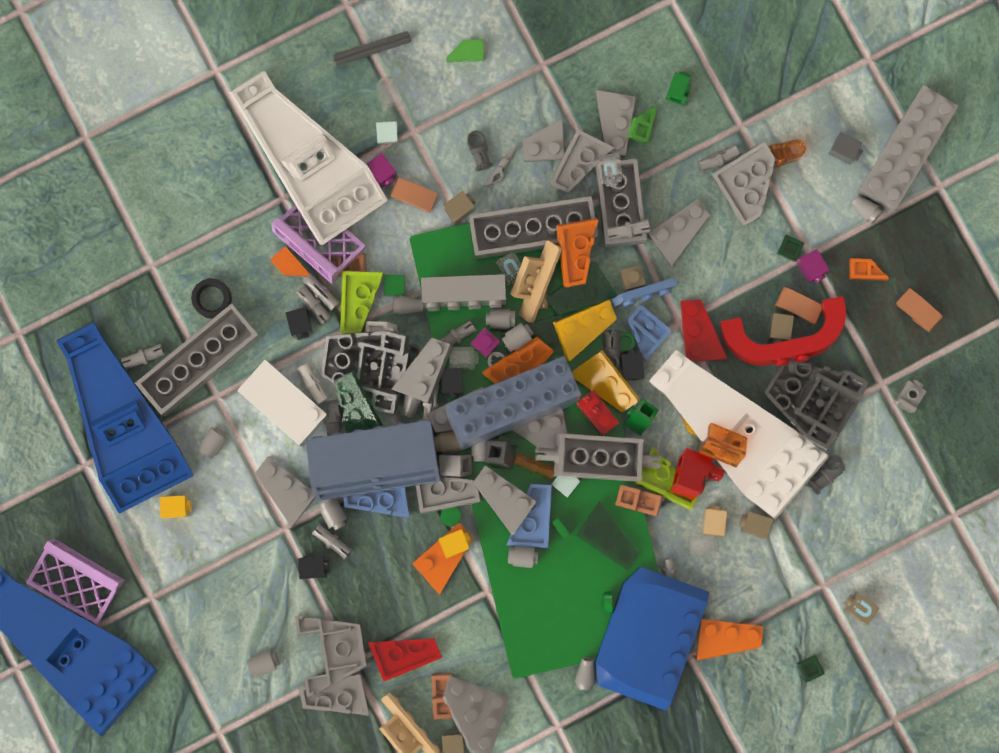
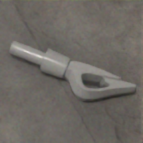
[483,148,516,187]

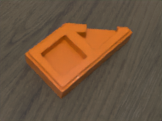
[270,246,309,277]
[849,258,888,280]

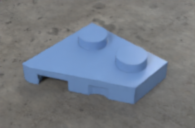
[627,304,672,361]

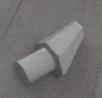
[662,557,678,579]

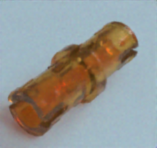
[514,452,554,480]

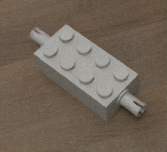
[535,433,661,482]

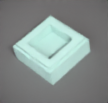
[376,121,398,144]
[551,477,580,497]

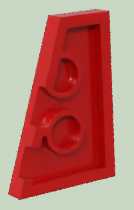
[680,300,727,362]
[368,638,442,682]

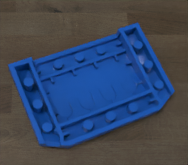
[594,566,709,711]

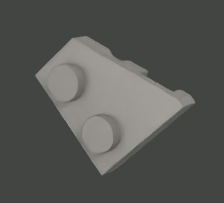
[523,120,564,162]

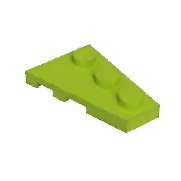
[340,271,384,333]
[635,446,699,510]

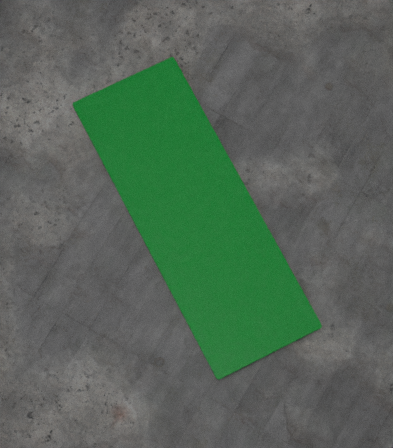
[409,223,659,679]

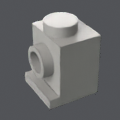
[893,380,926,414]

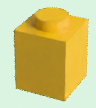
[160,496,192,518]
[439,529,472,558]

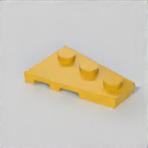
[553,300,617,361]
[571,350,639,412]

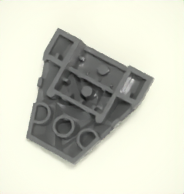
[320,330,412,415]
[764,361,869,451]

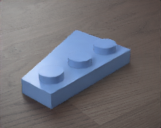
[610,277,677,309]
[506,484,552,548]
[343,487,410,518]

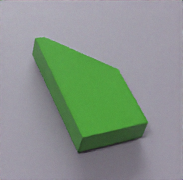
[446,39,484,62]
[627,107,657,144]

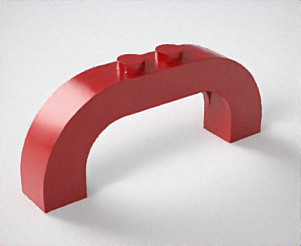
[720,296,846,367]

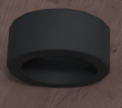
[191,278,232,319]

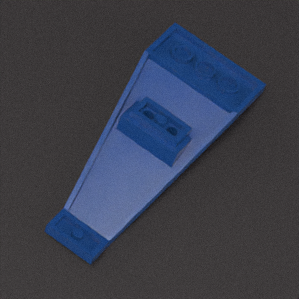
[57,321,194,514]
[0,567,158,736]

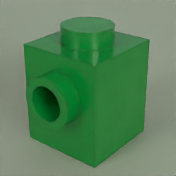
[624,398,659,436]

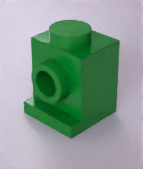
[665,72,692,106]

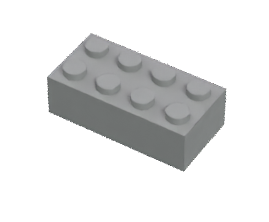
[595,159,647,248]
[421,274,506,312]

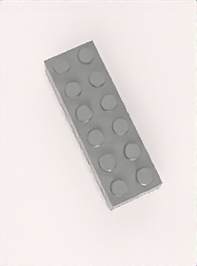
[856,85,958,214]
[469,196,598,260]
[135,303,261,417]

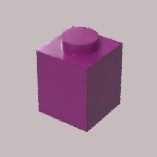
[366,153,397,188]
[796,249,829,283]
[471,328,500,359]

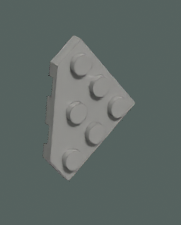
[712,141,776,227]
[513,410,567,448]
[442,676,509,753]

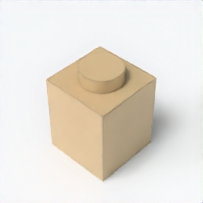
[701,505,727,536]

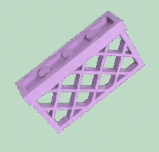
[272,204,366,284]
[26,538,125,625]

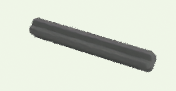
[333,31,411,66]

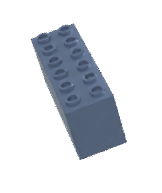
[445,356,581,450]
[306,419,440,501]

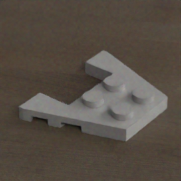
[295,616,367,698]

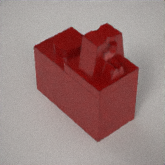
[576,390,619,436]
[670,448,725,500]

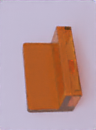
[699,423,747,468]

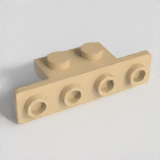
[510,240,562,323]
[379,693,441,753]

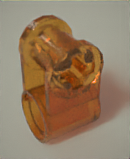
[768,139,806,168]

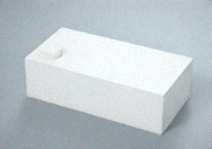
[237,360,329,447]

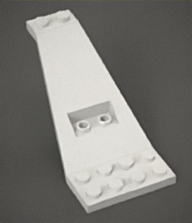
[229,71,388,245]
[649,350,829,520]

